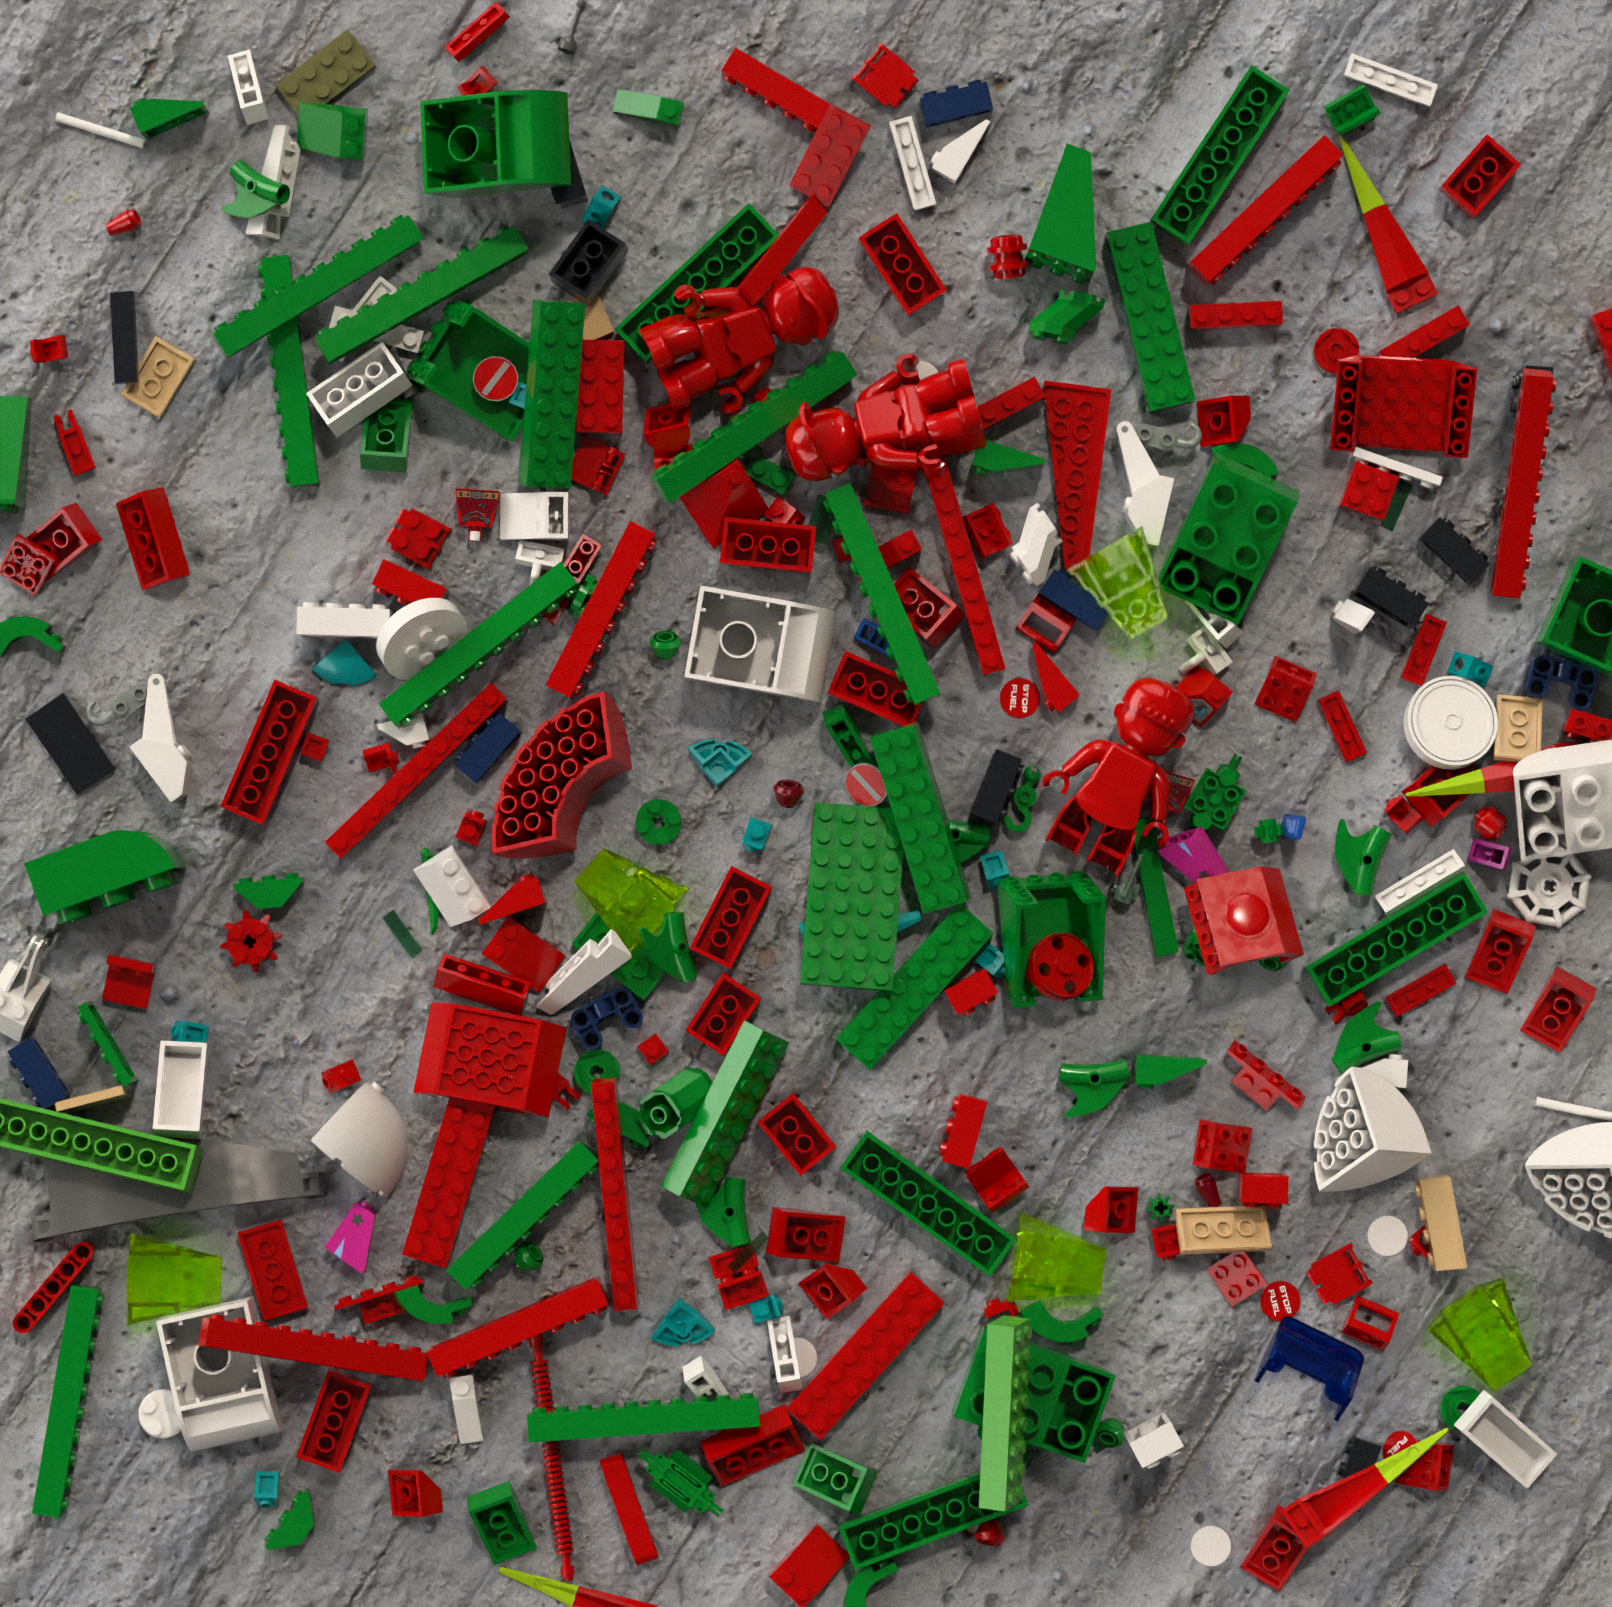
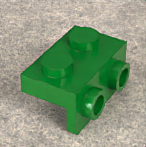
[1323,84,1380,135]

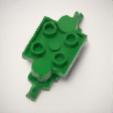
[1183,753,1247,834]
[637,1448,724,1517]

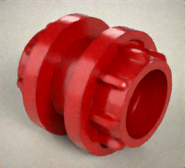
[987,234,1029,279]

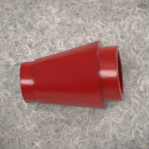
[105,209,142,236]

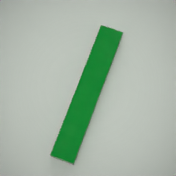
[1133,817,1179,957]

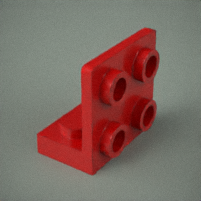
[1254,656,1317,722]
[102,955,157,1009]
[1193,1119,1252,1173]
[964,1147,1029,1213]
[1395,1440,1454,1491]

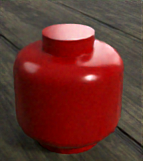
[1473,806,1508,840]

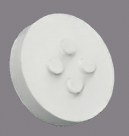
[376,598,468,680]
[1403,676,1498,770]

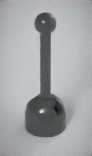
[557,0,586,55]
[389,346,422,399]

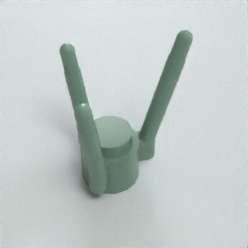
[1112,854,1143,905]

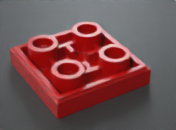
[0,533,58,596]

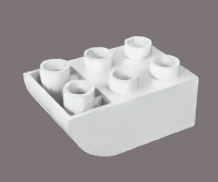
[684,585,837,703]
[1513,740,1612,861]
[156,1296,283,1452]

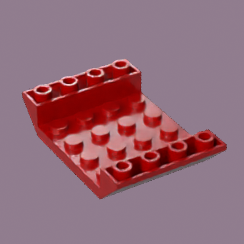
[1330,355,1477,458]
[413,1002,567,1118]

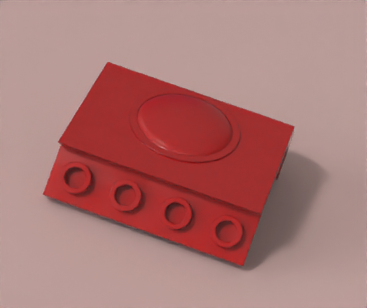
[1184,866,1304,975]

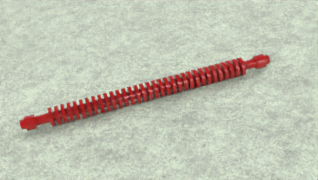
[530,1337,575,1581]

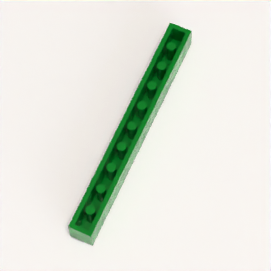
[212,215,423,360]
[315,225,529,365]
[258,255,320,488]
[650,350,858,503]
[823,483,941,707]
[379,562,581,729]
[32,1283,104,1518]
[527,1393,761,1442]

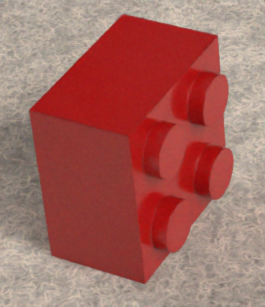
[1338,461,1399,522]
[944,968,998,1017]
[1238,1172,1289,1208]

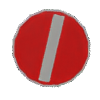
[473,356,519,402]
[845,763,887,807]

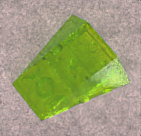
[1067,527,1169,639]
[574,848,689,954]
[1006,1211,1106,1302]
[126,1233,222,1325]
[1426,1278,1532,1391]

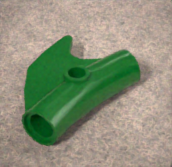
[221,160,290,219]
[948,819,990,863]
[1335,819,1392,896]
[639,912,698,983]
[1331,1001,1401,1075]
[1059,1059,1130,1118]
[696,1177,752,1249]

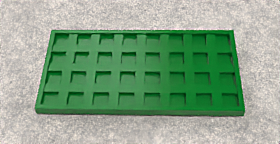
[800,802,904,992]

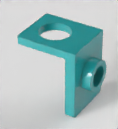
[582,185,622,228]
[1447,651,1493,687]

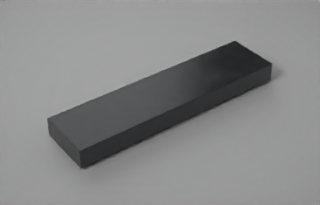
[110,291,139,385]

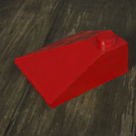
[679,458,769,548]

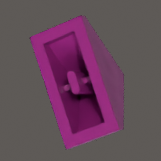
[1467,838,1512,870]

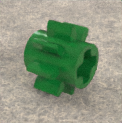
[1254,818,1283,843]
[1146,1193,1175,1222]

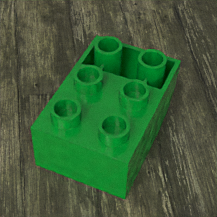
[420,90,571,199]
[1154,452,1299,625]
[1534,556,1612,678]
[24,830,186,924]
[952,1324,1116,1463]

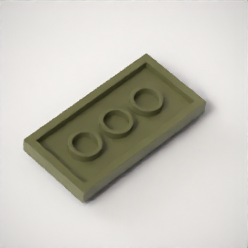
[275,29,376,115]

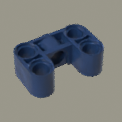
[1524,655,1598,711]
[571,987,644,1050]

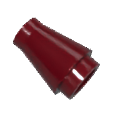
[1194,1173,1222,1207]

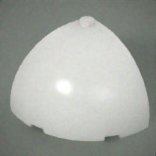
[1314,1067,1432,1192]
[310,1081,408,1197]
[1525,1122,1612,1238]

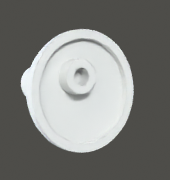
[138,1389,181,1439]

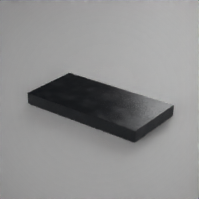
[25,693,116,795]

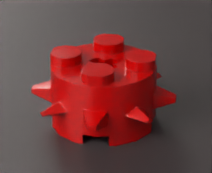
[220,910,282,973]

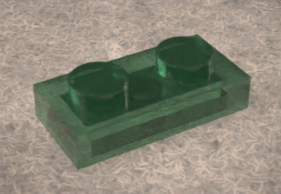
[808,494,834,545]

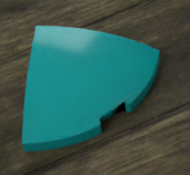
[312,639,377,686]
[688,739,753,788]
[651,1297,715,1346]

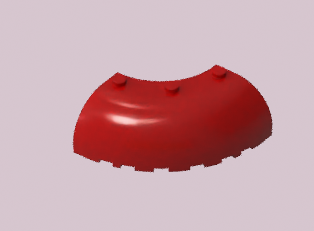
[491,691,632,859]

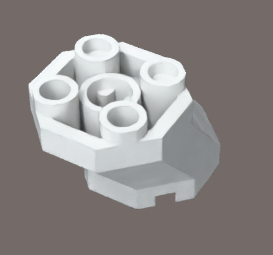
[1010,503,1063,587]

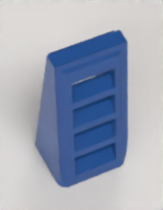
[853,618,895,660]
[1280,814,1306,840]

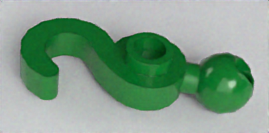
[1004,765,1041,832]

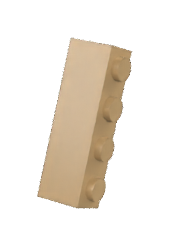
[1414,1174,1467,1271]

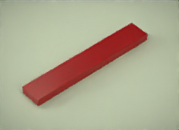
[737,196,828,305]

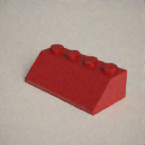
[116,487,190,591]
[720,517,816,574]
[827,651,923,726]
[700,1404,806,1487]

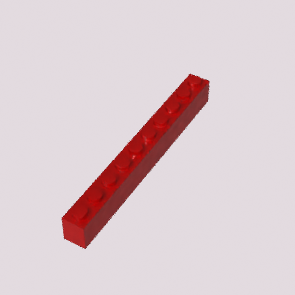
[1491,368,1557,598]
[925,453,1006,676]
[325,683,508,859]
[591,1077,640,1311]
[198,1314,428,1381]

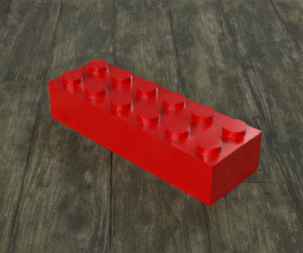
[220,679,319,825]

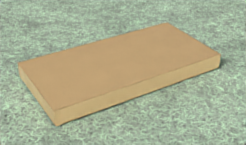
[1174,1205,1272,1255]

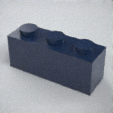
[919,80,993,128]
[1038,569,1112,631]
[455,713,521,783]
[7,1036,71,1109]

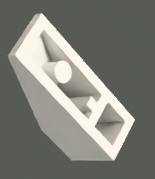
[228,49,269,125]
[930,119,990,184]
[1184,592,1244,648]
[1332,599,1375,634]
[1335,1054,1408,1088]
[767,1316,803,1393]
[682,1355,731,1400]
[449,1372,483,1444]

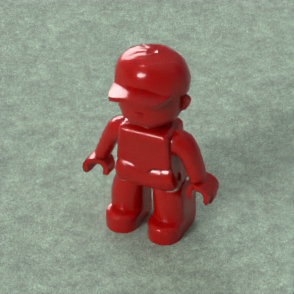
[639,267,839,413]
[785,353,986,481]
[1042,677,1194,877]

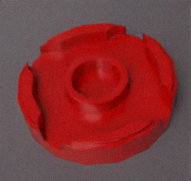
[1313,328,1360,374]

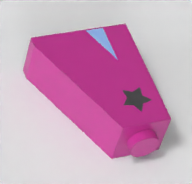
[1157,827,1229,883]
[324,1200,377,1273]

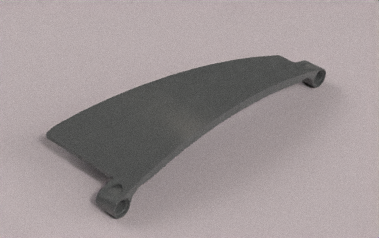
[31,1130,327,1242]

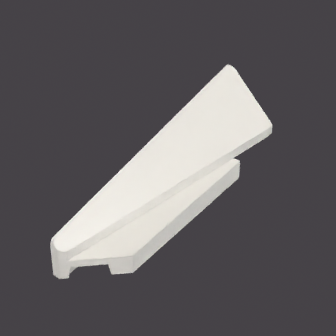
[246,125,300,240]
[537,929,632,1015]

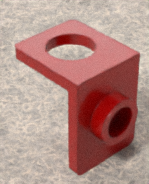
[1407,1224,1430,1258]

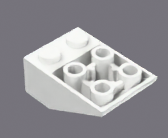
[500,492,569,540]

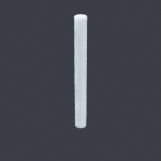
[55,112,146,148]
[1535,1097,1612,1122]

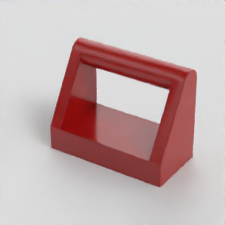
[1016,594,1076,653]
[1341,1295,1399,1351]

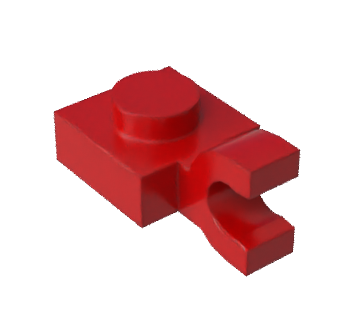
[1325,989,1368,1025]

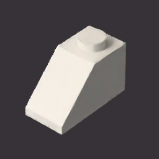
[377,713,431,749]

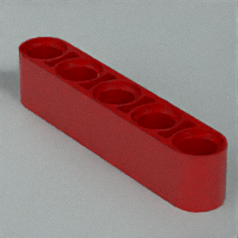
[13,1240,96,1334]
[599,1452,659,1566]

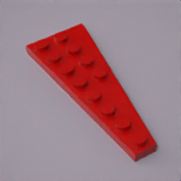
[1043,380,1112,572]

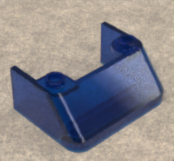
[1255,1316,1364,1422]

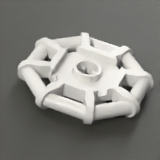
[1507,854,1592,929]

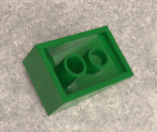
[130,98,209,140]
[297,102,368,160]
[360,398,413,472]
[970,439,1046,477]
[1133,1054,1207,1089]
[792,1442,878,1514]
[467,1480,537,1565]

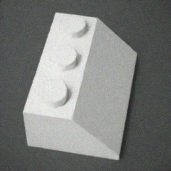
[413,845,491,927]

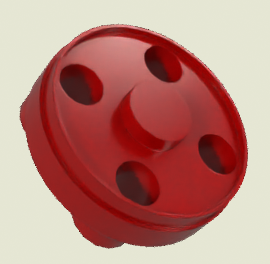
[1026,933,1094,1002]

